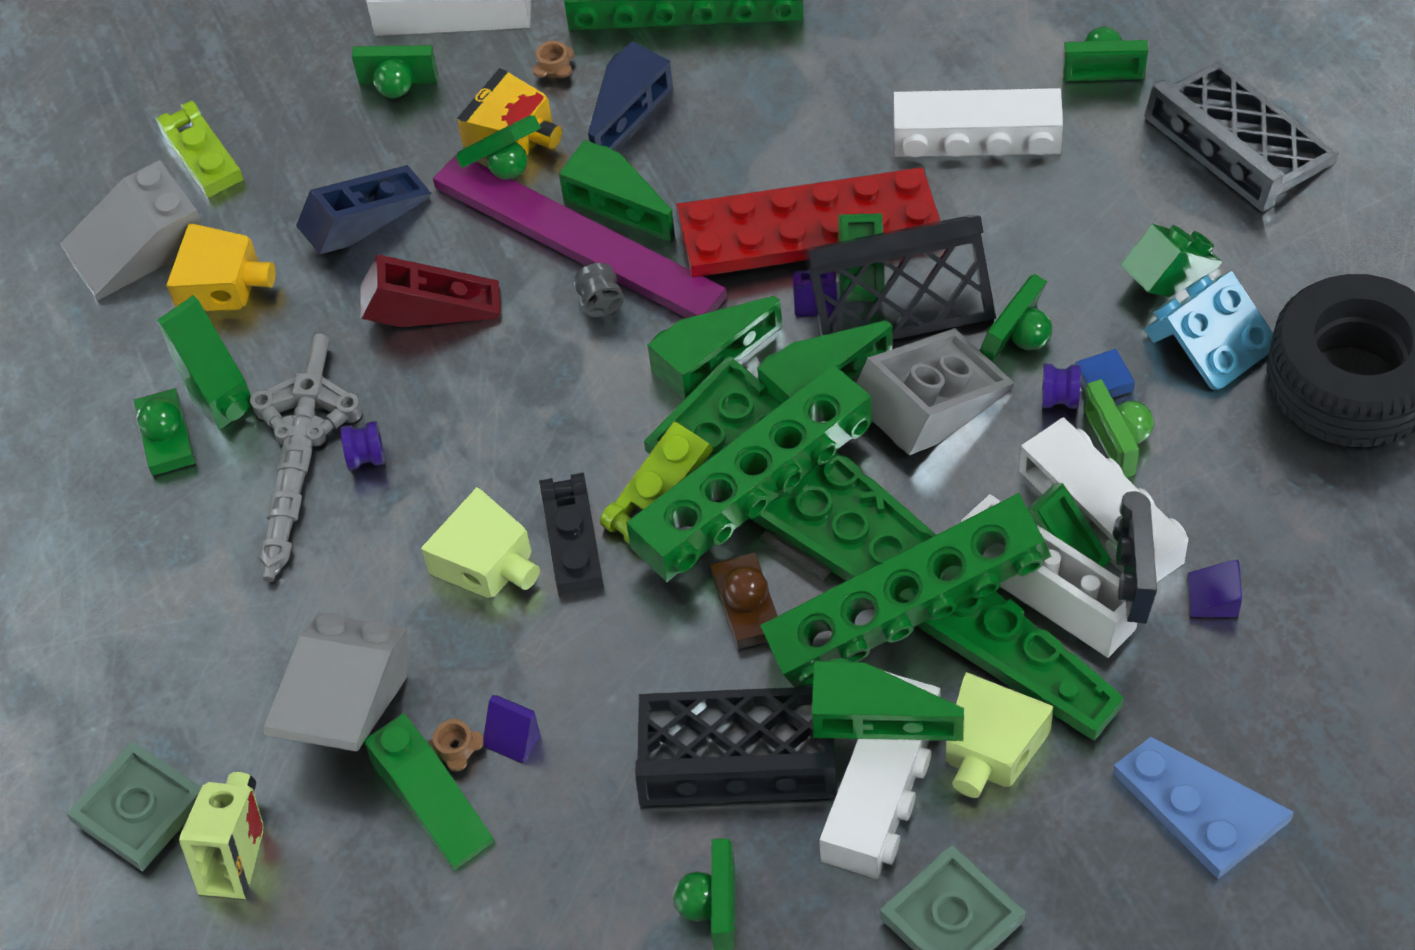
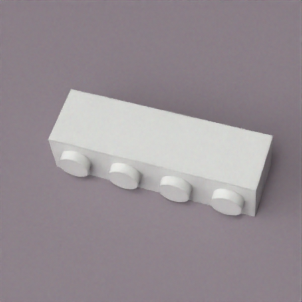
[366,0,531,36]
[894,88,1063,157]
[1019,417,1189,582]
[961,494,1137,658]
[819,671,941,880]

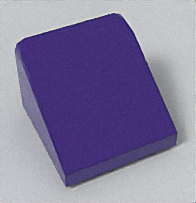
[793,270,837,317]
[1187,560,1242,617]
[483,695,541,763]

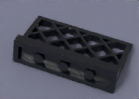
[1144,61,1339,212]
[803,214,996,340]
[635,686,836,806]

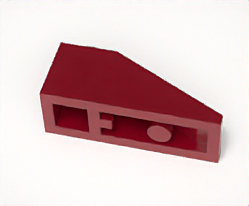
[361,254,501,327]

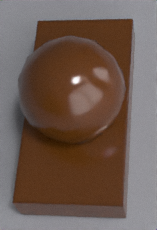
[710,552,778,650]

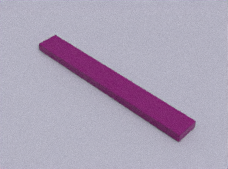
[433,154,727,318]

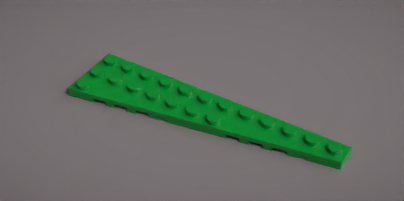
[644,355,1124,741]

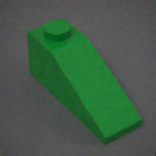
[559,140,675,242]
[157,295,252,430]
[647,296,782,400]
[757,320,893,404]
[812,658,964,741]
[364,713,495,870]

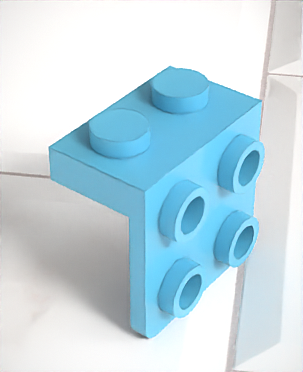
[1144,271,1273,390]

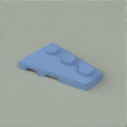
[1113,737,1294,879]

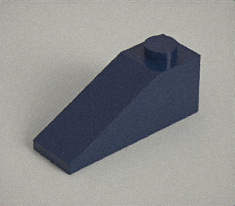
[588,41,673,149]
[296,165,431,255]

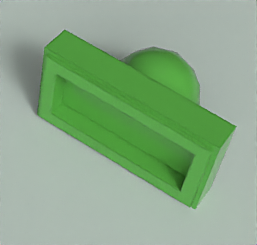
[1083,379,1154,477]

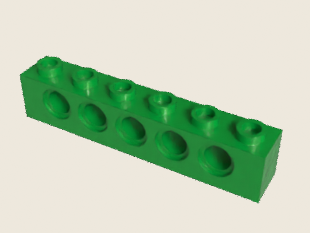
[564,0,804,30]
[626,365,872,582]
[760,493,1052,687]

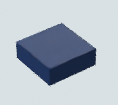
[1075,349,1135,398]

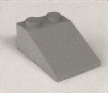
[60,160,203,301]
[856,328,1015,455]
[264,613,407,752]

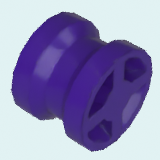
[1042,363,1081,410]
[341,421,385,471]

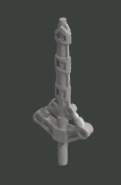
[250,334,362,582]

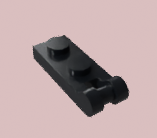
[539,472,604,595]
[1112,491,1157,624]

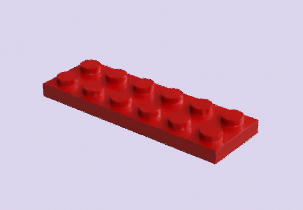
[676,167,941,277]

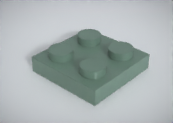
[66,741,201,871]
[880,845,1026,950]

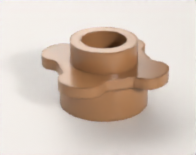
[532,41,574,78]
[428,718,484,771]

